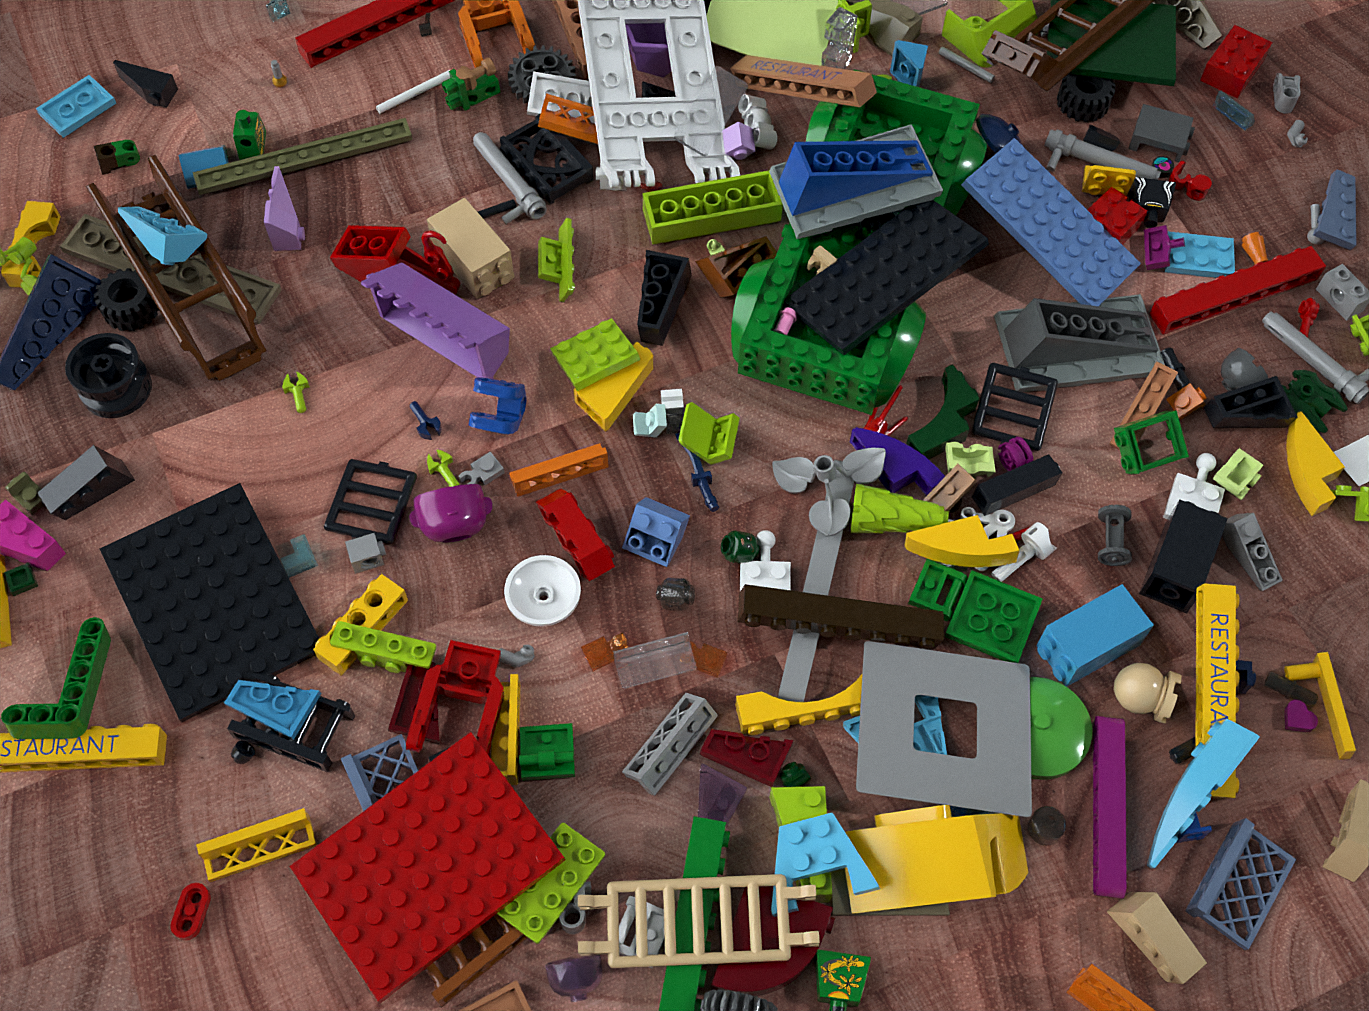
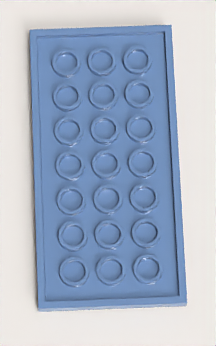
[961,138,1141,306]

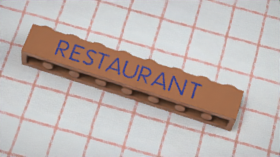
[730,55,877,107]

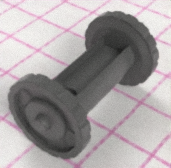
[1098,505,1132,566]

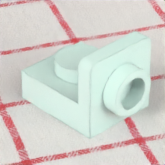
[633,403,667,437]

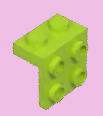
[679,402,740,465]

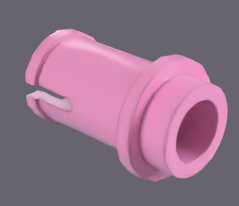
[773,307,797,335]

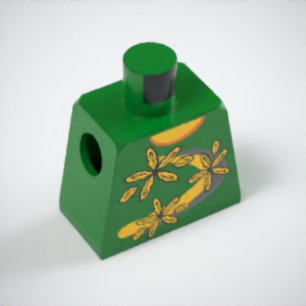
[233,110,266,160]
[815,949,871,1011]

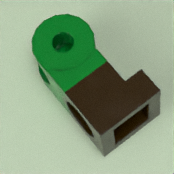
[94,140,140,175]

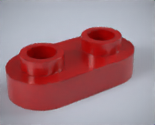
[170,883,211,940]

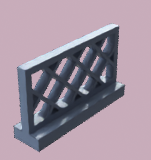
[341,734,418,811]
[1185,818,1296,950]

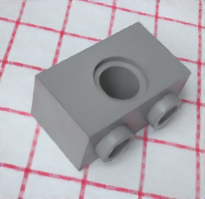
[1316,264,1369,321]

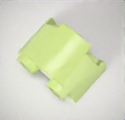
[945,442,995,479]
[1213,448,1263,500]

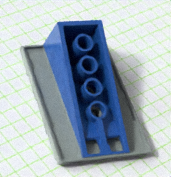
[769,124,943,239]

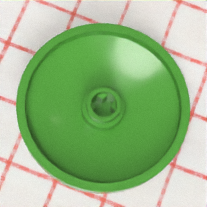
[1030,677,1092,780]

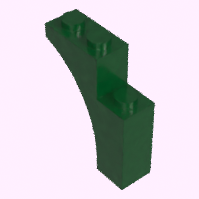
[906,364,979,460]

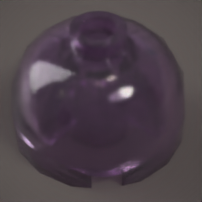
[545,955,603,1002]

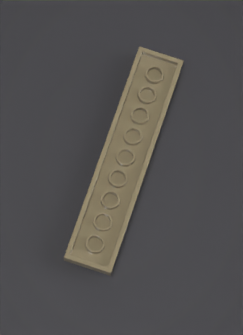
[60,214,282,324]

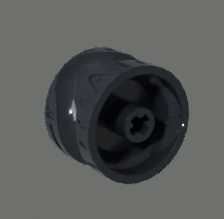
[65,333,152,418]

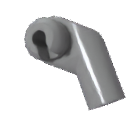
[1287,120,1308,148]
[499,645,535,668]

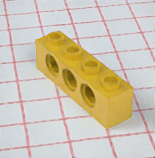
[313,574,408,676]

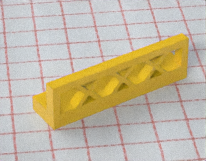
[491,674,521,785]
[196,808,317,882]

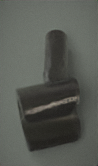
[419,13,432,37]

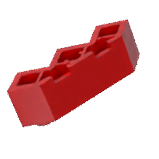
[536,488,615,582]

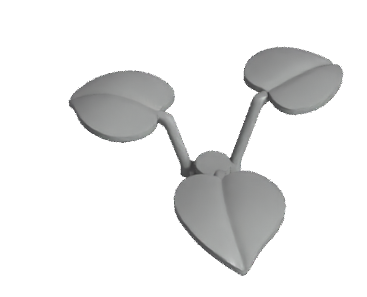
[772,448,886,536]

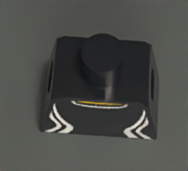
[1128,177,1176,228]

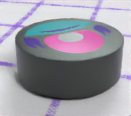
[1151,156,1174,178]

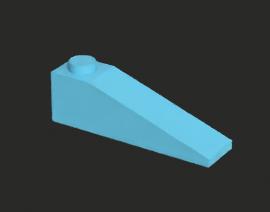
[118,207,207,265]

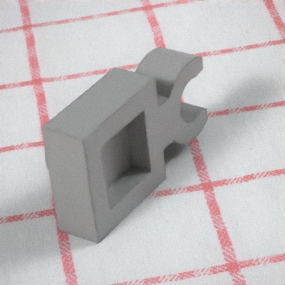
[459,452,505,485]

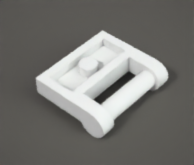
[619,896,664,969]

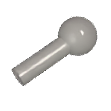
[1307,204,1325,245]

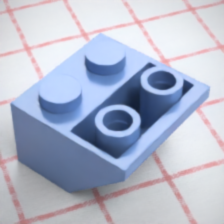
[622,497,690,567]

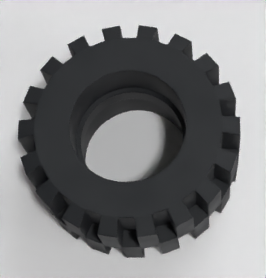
[1057,74,1116,122]
[94,268,159,331]

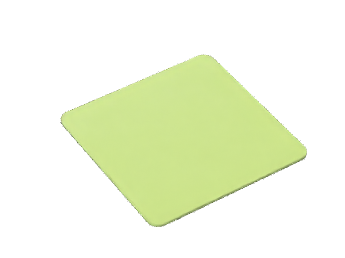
[706,0,838,66]

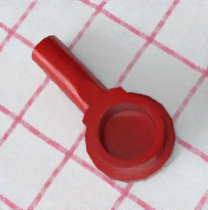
[1298,298,1320,338]

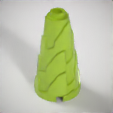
[851,484,949,534]

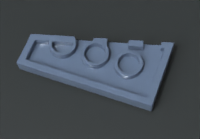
[1313,170,1356,250]

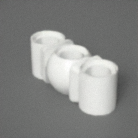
[738,94,777,150]

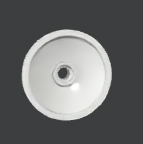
[504,555,581,627]

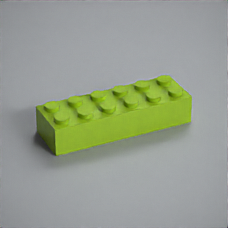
[642,170,783,245]

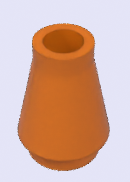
[1241,232,1269,264]

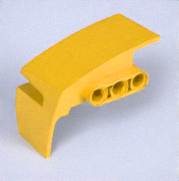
[845,805,1028,914]

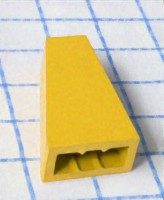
[573,342,653,432]

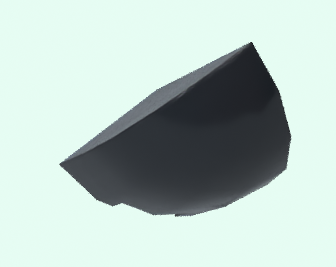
[1083,125,1121,151]

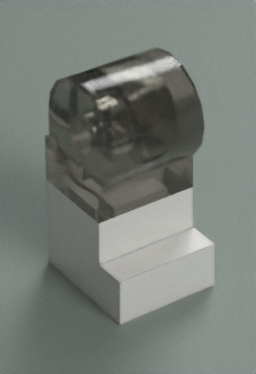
[661,389,684,435]

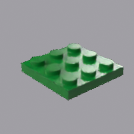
[944,570,1043,663]

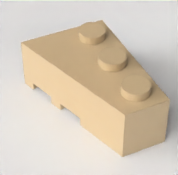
[1323,779,1369,882]
[1107,892,1207,984]

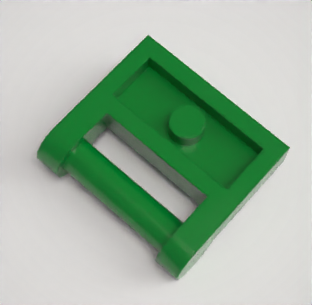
[908,559,968,621]

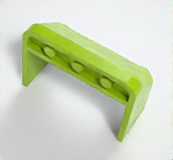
[941,0,1038,68]

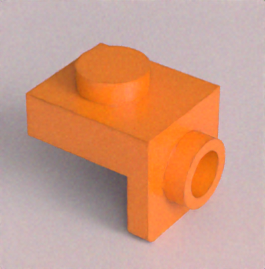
[1166,383,1207,420]

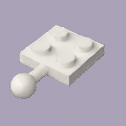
[1163,453,1225,519]
[740,530,791,591]

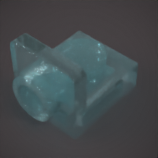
[266,0,290,22]

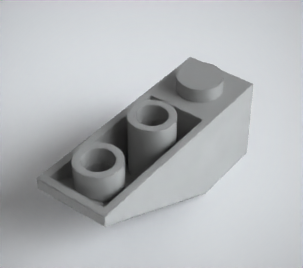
[1222,513,1283,591]

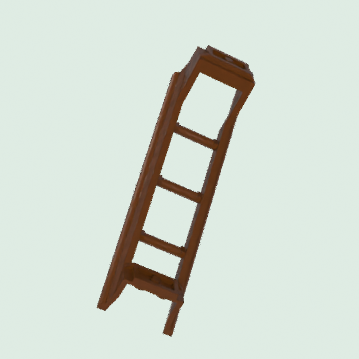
[981,0,1155,91]
[86,155,267,381]

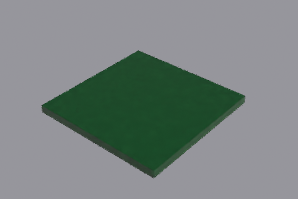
[1046,0,1176,86]

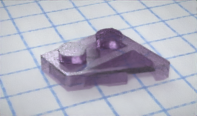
[698,763,747,827]

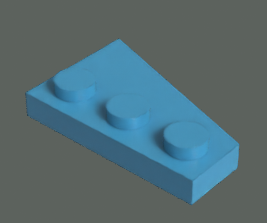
[224,680,322,739]

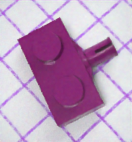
[1144,225,1185,270]

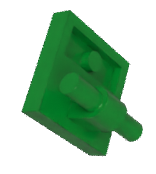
[519,723,575,781]

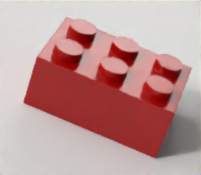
[1200,25,1273,99]

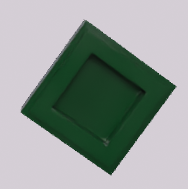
[4,562,38,596]

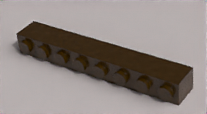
[738,584,944,650]

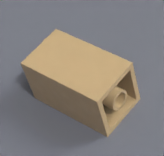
[427,198,514,299]

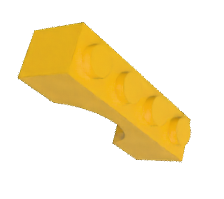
[1,201,61,288]

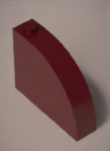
[711,886,835,996]

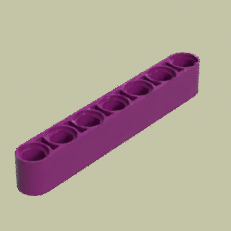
[1093,716,1127,899]

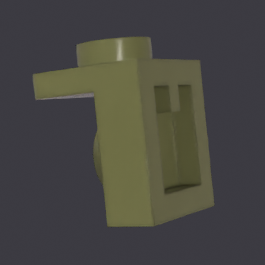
[5,472,45,515]

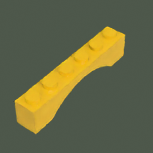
[735,674,862,735]

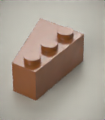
[695,236,777,298]

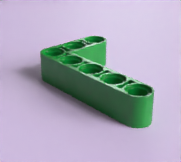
[1,617,111,739]

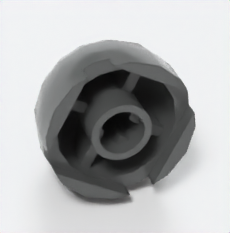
[1221,348,1268,391]

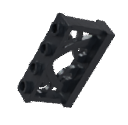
[500,114,594,204]

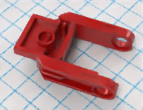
[406,640,505,755]

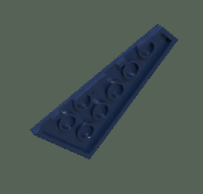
[0,254,101,390]

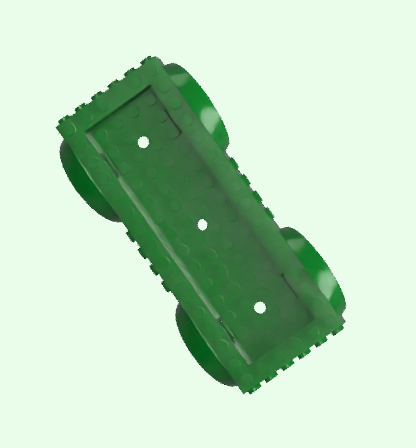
[731,69,987,415]

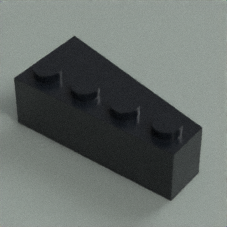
[637,250,692,346]

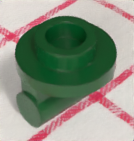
[779,762,811,787]

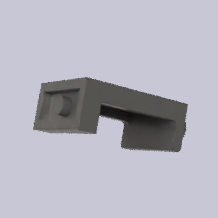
[1128,104,1195,162]

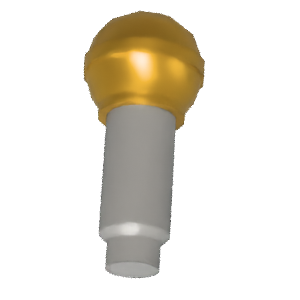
[271,60,287,88]

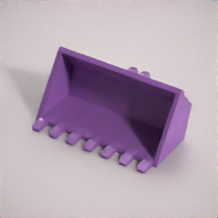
[361,262,510,379]

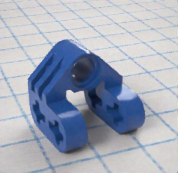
[469,377,527,434]

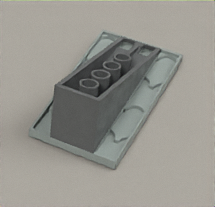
[994,294,1165,392]

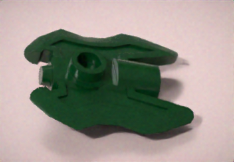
[1282,370,1348,433]

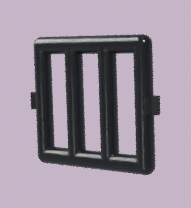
[972,363,1058,451]
[324,459,417,544]

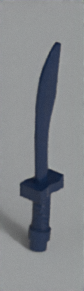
[668,419,719,512]

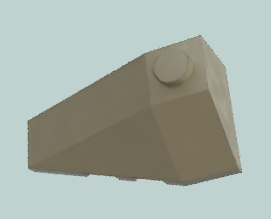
[846,0,923,57]
[1152,0,1223,49]

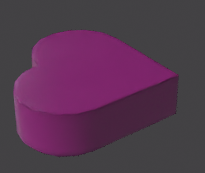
[1284,700,1318,732]

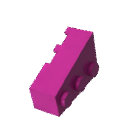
[0,499,66,571]

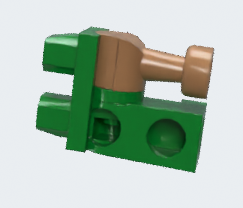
[441,57,501,111]

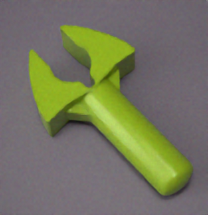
[282,372,310,413]
[427,450,460,487]

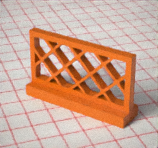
[1066,963,1155,1011]

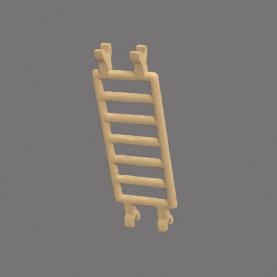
[578,874,820,968]

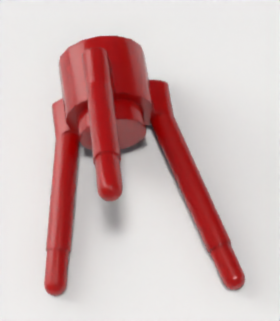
[863,385,908,436]

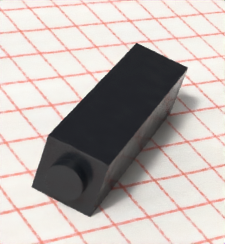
[972,454,1063,516]

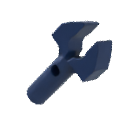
[409,401,441,440]

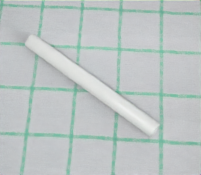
[376,70,450,114]

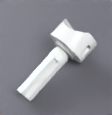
[991,522,1057,582]

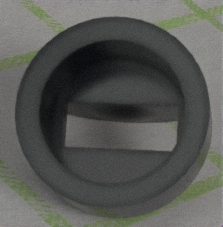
[231,740,255,764]

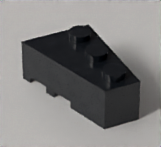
[1203,376,1298,428]

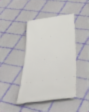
[1334,435,1369,486]

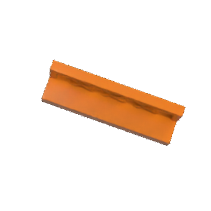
[538,93,598,144]
[509,443,609,497]

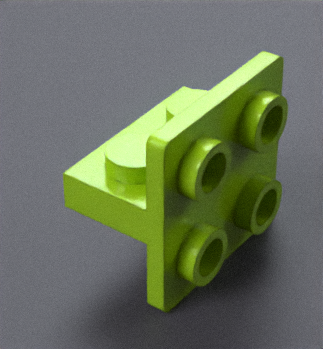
[835,0,872,53]

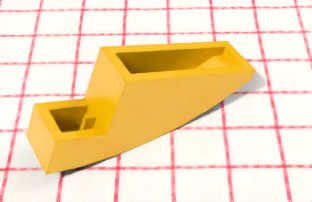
[1286,411,1345,516]
[905,515,1020,567]

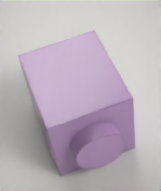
[722,122,755,160]

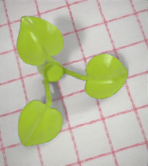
[0,237,37,296]

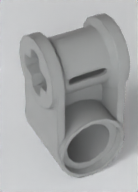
[1273,73,1301,113]

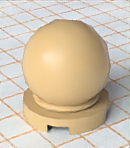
[1113,663,1182,724]

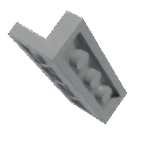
[622,693,718,796]

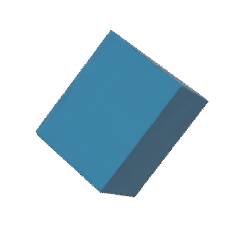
[890,40,928,87]
[178,145,229,189]

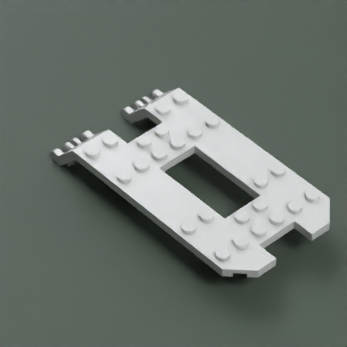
[577,0,740,188]

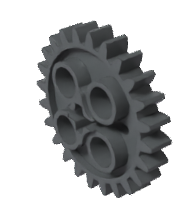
[508,45,576,104]

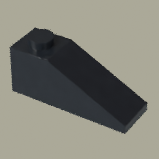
[113,60,178,108]

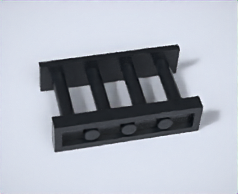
[227,673,355,772]

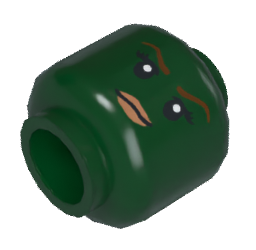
[721,530,759,564]

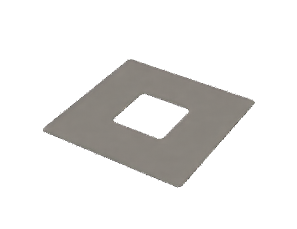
[856,641,1032,817]

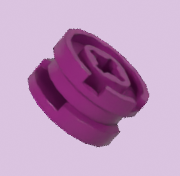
[998,436,1033,471]

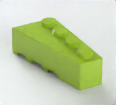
[769,786,832,903]

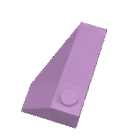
[264,166,305,251]

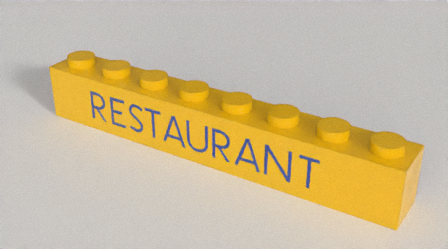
[1195,583,1239,799]
[0,724,167,773]

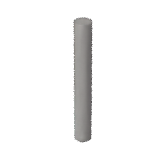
[938,46,995,83]

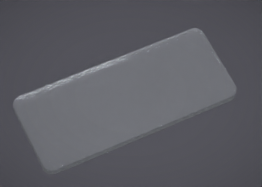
[674,66,748,157]

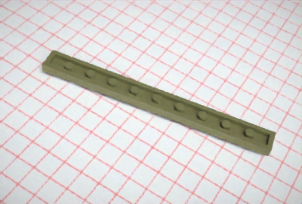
[192,118,412,195]

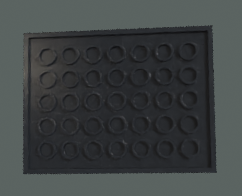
[99,483,319,722]

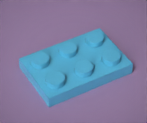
[36,75,117,138]
[1165,231,1235,278]

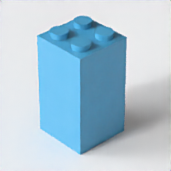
[1036,584,1154,687]

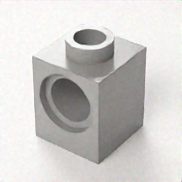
[345,533,386,574]

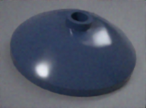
[976,114,1022,154]

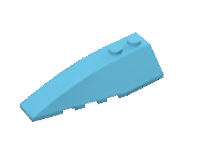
[1147,719,1260,869]

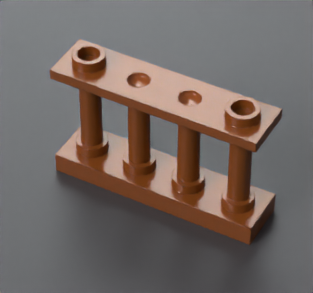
[425,914,528,1008]

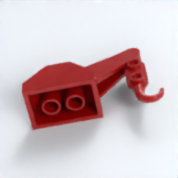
[330,225,461,295]

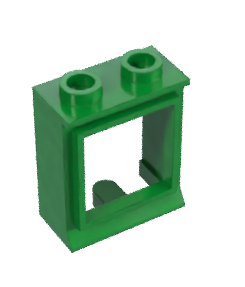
[1114,411,1189,474]

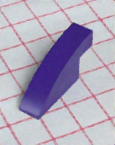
[850,427,945,496]

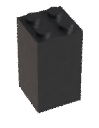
[1139,499,1228,614]

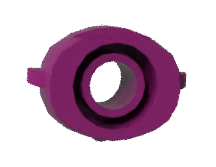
[409,484,492,543]

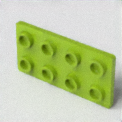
[497,823,605,944]

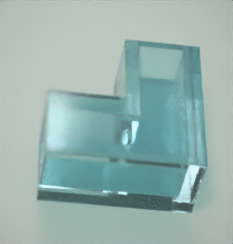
[280,534,318,578]

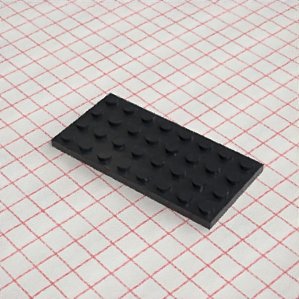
[784,200,989,355]

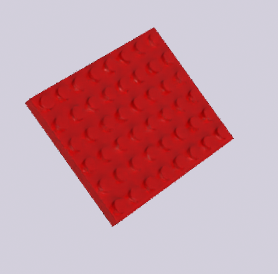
[289,732,566,1003]

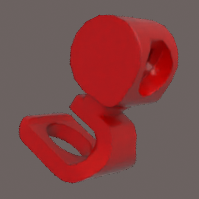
[1168,161,1212,201]

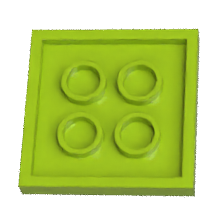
[550,318,640,391]

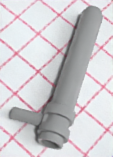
[1044,129,1161,180]
[473,132,547,224]
[1262,311,1369,404]

